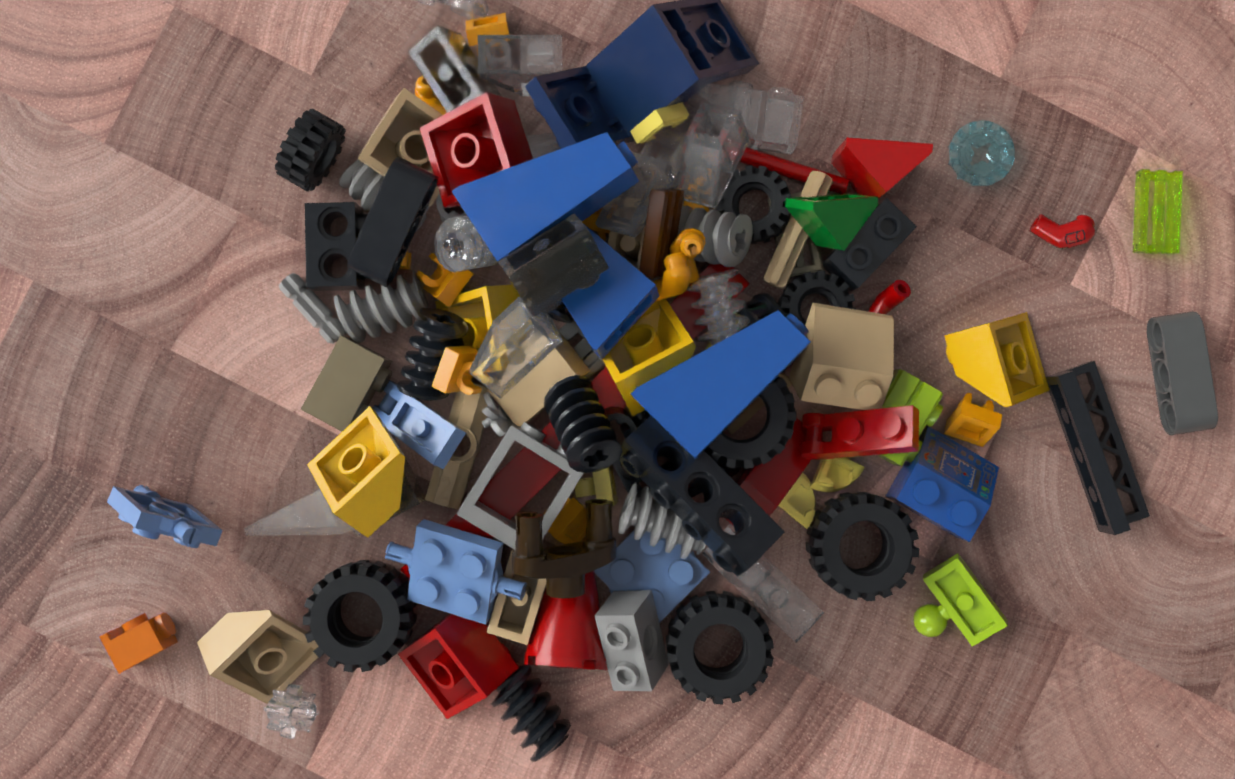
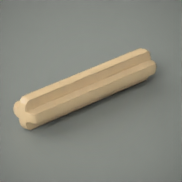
[763,171,833,289]

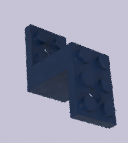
[525,0,759,149]

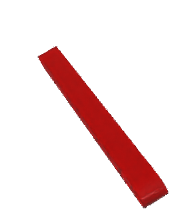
[400,264,750,580]

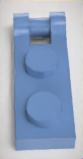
[372,380,466,469]

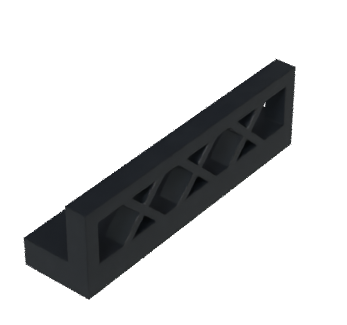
[1046,361,1150,535]

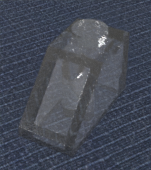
[469,292,563,399]

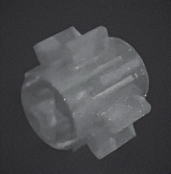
[263,684,319,739]

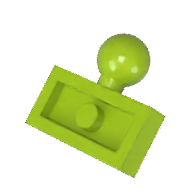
[913,553,1008,647]

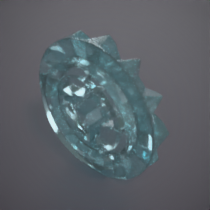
[948,120,1015,187]

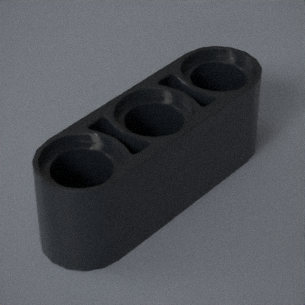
[347,156,439,287]

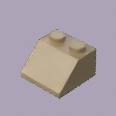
[789,303,894,410]

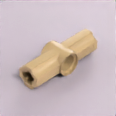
[425,383,493,510]

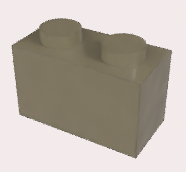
[301,335,392,432]

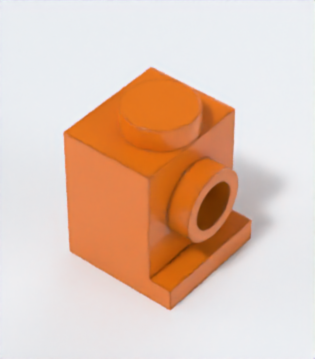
[99,612,178,674]

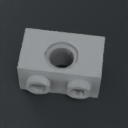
[595,590,669,691]

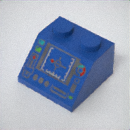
[885,426,999,542]

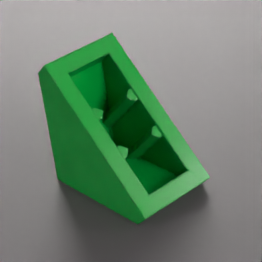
[785,193,878,251]

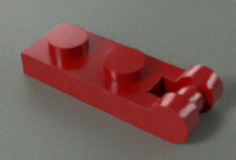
[801,405,919,460]

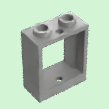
[456,422,584,550]

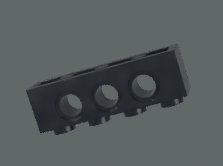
[620,416,785,577]

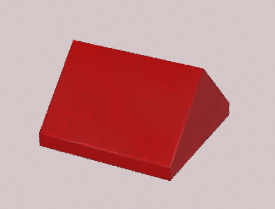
[831,137,933,199]

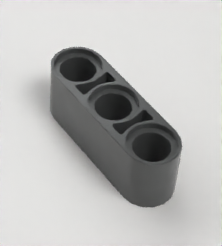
[1146,311,1218,435]

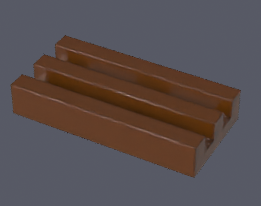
[639,188,684,278]

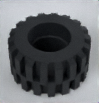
[704,376,797,469]
[805,491,920,601]
[303,560,417,672]
[666,591,774,705]

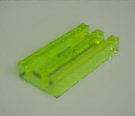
[1133,169,1183,255]

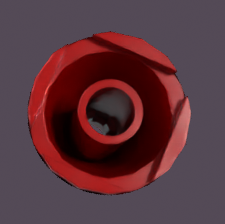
[524,571,607,670]

